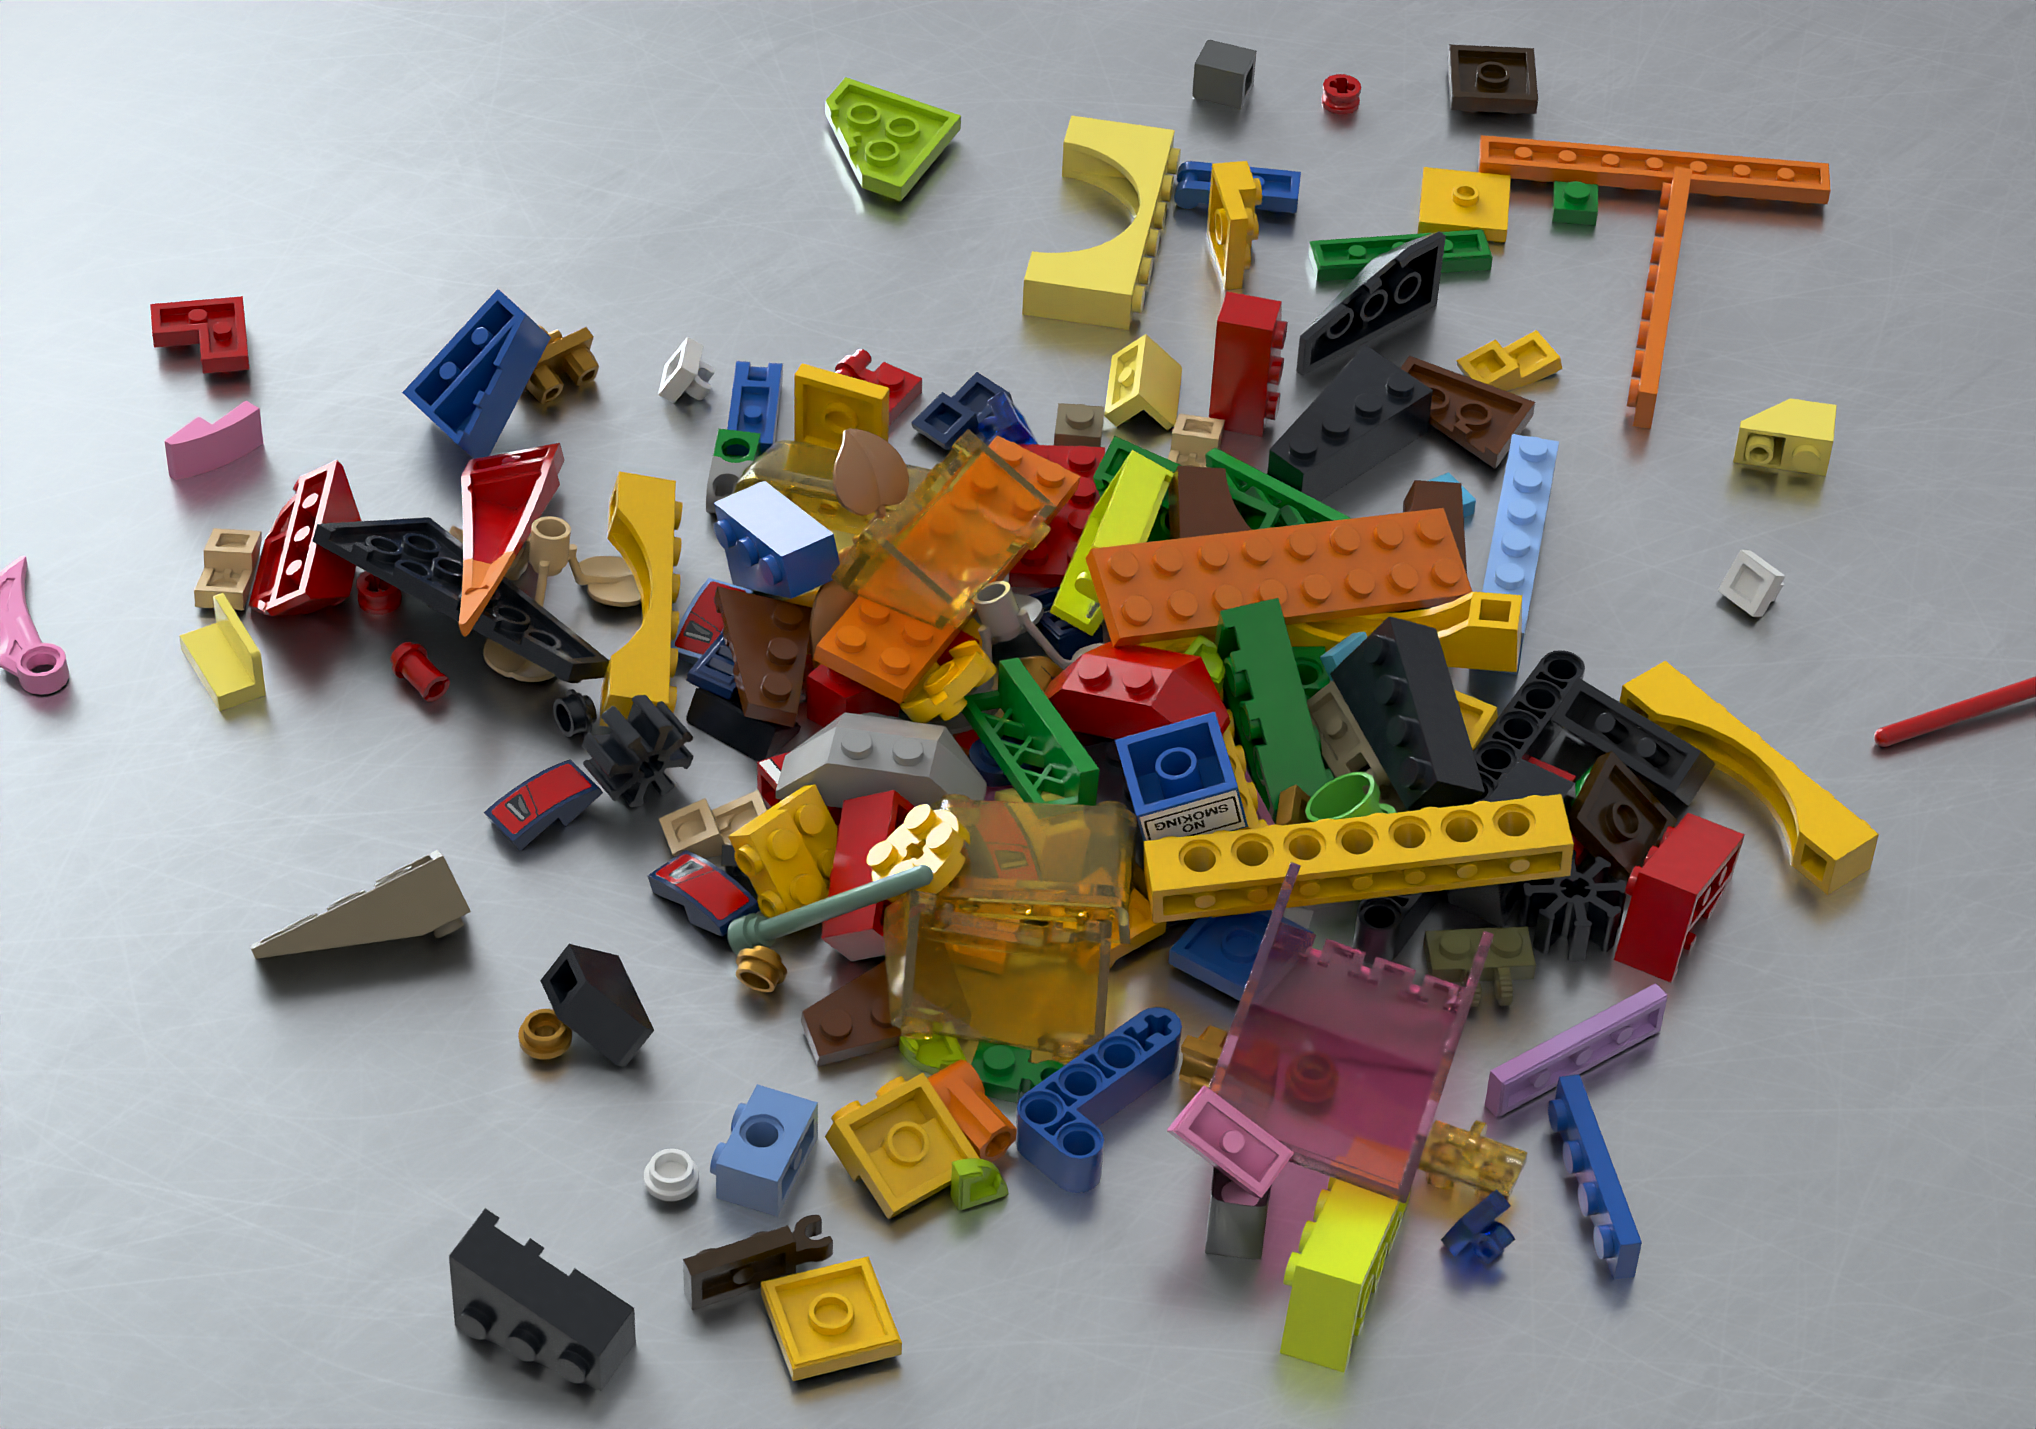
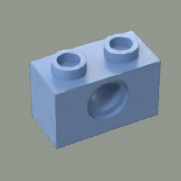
[710,1084,818,1217]

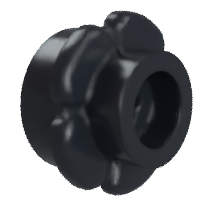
[553,689,597,737]

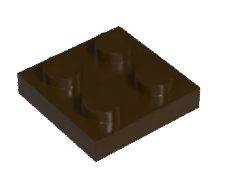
[1447,44,1538,115]
[1567,751,1677,885]

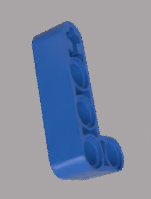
[1015,1007,1182,1193]

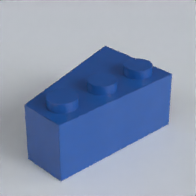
[714,481,843,599]

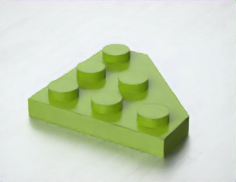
[825,77,961,201]

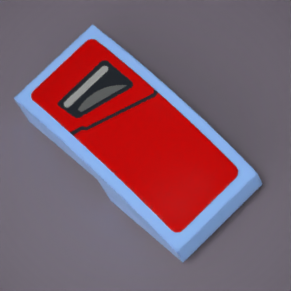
[671,578,755,664]

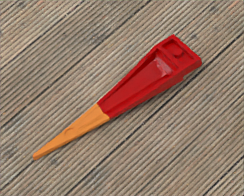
[459,443,565,637]

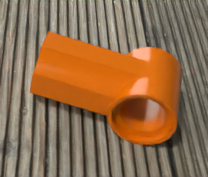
[927,1059,1017,1163]

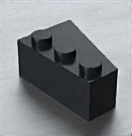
[449,1208,636,1391]

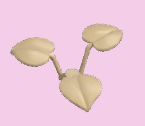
[449,516,641,682]

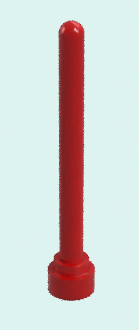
[1874,676,2036,747]

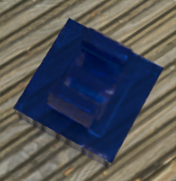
[977,391,1038,446]
[1441,1189,1515,1265]

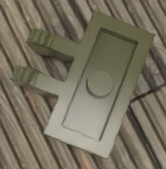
[1423,927,1536,1007]

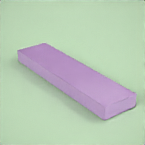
[1485,983,1667,1117]

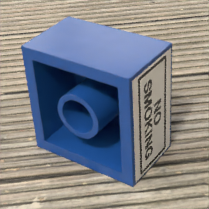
[1115,712,1248,841]

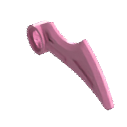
[0,556,69,695]

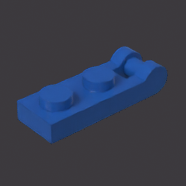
[1174,161,1301,213]
[727,361,783,458]

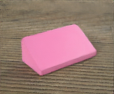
[1167,1086,1294,1198]

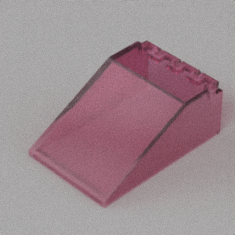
[1209,862,1494,1203]

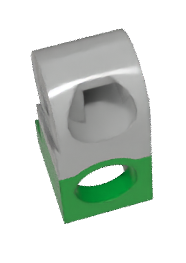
[706,428,762,514]

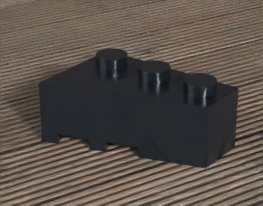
[1447,758,1576,928]

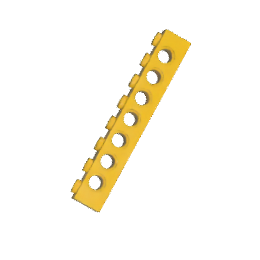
[1144,794,1574,923]

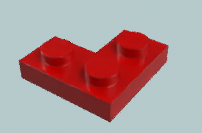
[150,296,250,374]

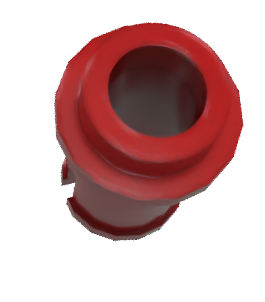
[390,642,450,702]

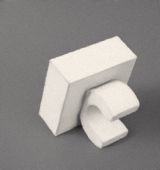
[658,337,715,403]
[1718,550,1785,617]

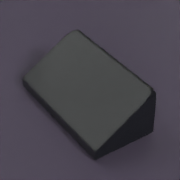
[686,688,801,762]

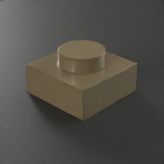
[1054,403,1104,447]

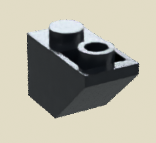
[540,944,654,1067]

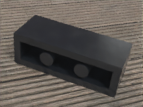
[1551,677,1715,806]

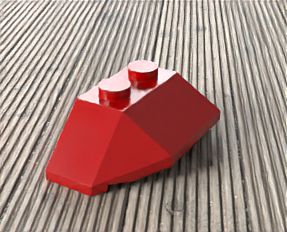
[248,460,362,616]
[1044,641,1231,739]

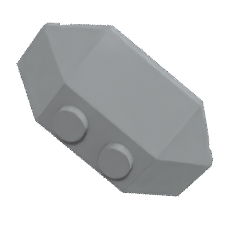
[776,713,987,827]

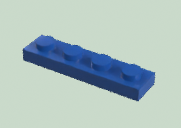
[1548,1074,1642,1280]

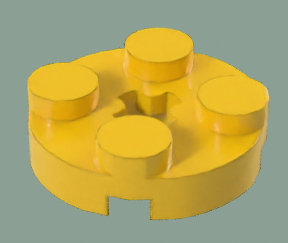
[900,641,997,724]
[866,804,970,906]

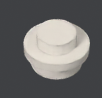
[644,1148,699,1201]

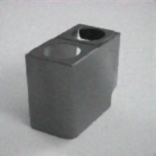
[1205,1166,1272,1260]

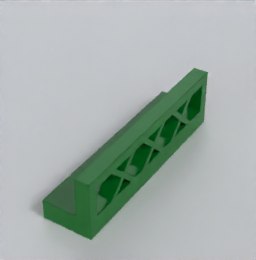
[1205,448,1351,527]
[961,658,1099,822]

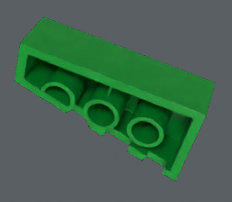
[1214,598,1334,824]

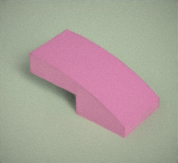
[165,401,263,480]

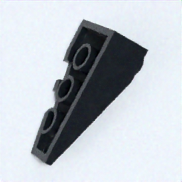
[1296,231,1446,376]

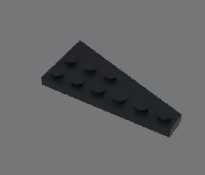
[312,517,610,683]

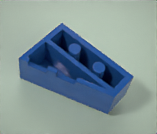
[402,289,551,459]

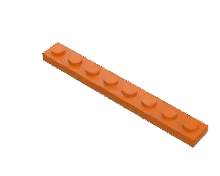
[1478,135,1831,204]
[1627,166,1692,429]

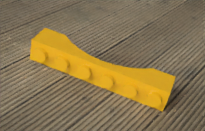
[599,471,683,727]
[1286,592,1522,672]
[1619,661,1879,895]

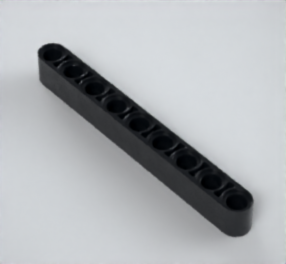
[1352,650,1585,965]

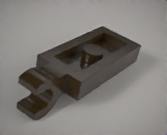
[683,1215,833,1310]

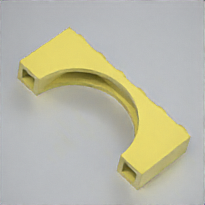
[1022,115,1181,330]

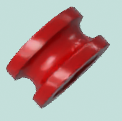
[1321,74,1361,115]
[356,571,402,615]

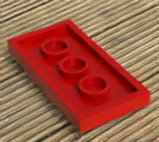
[1008,444,1105,588]

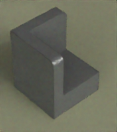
[1192,40,1257,109]

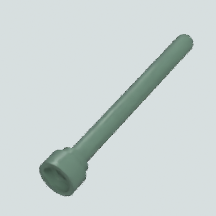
[728,865,933,956]

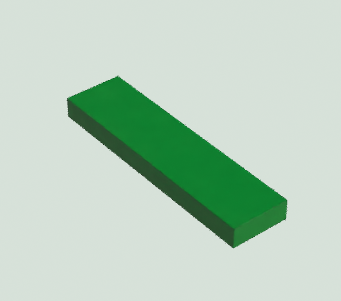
[1308,229,1493,282]

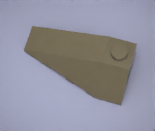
[250,850,471,959]

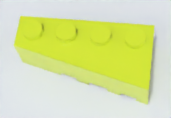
[1280,1140,1417,1373]

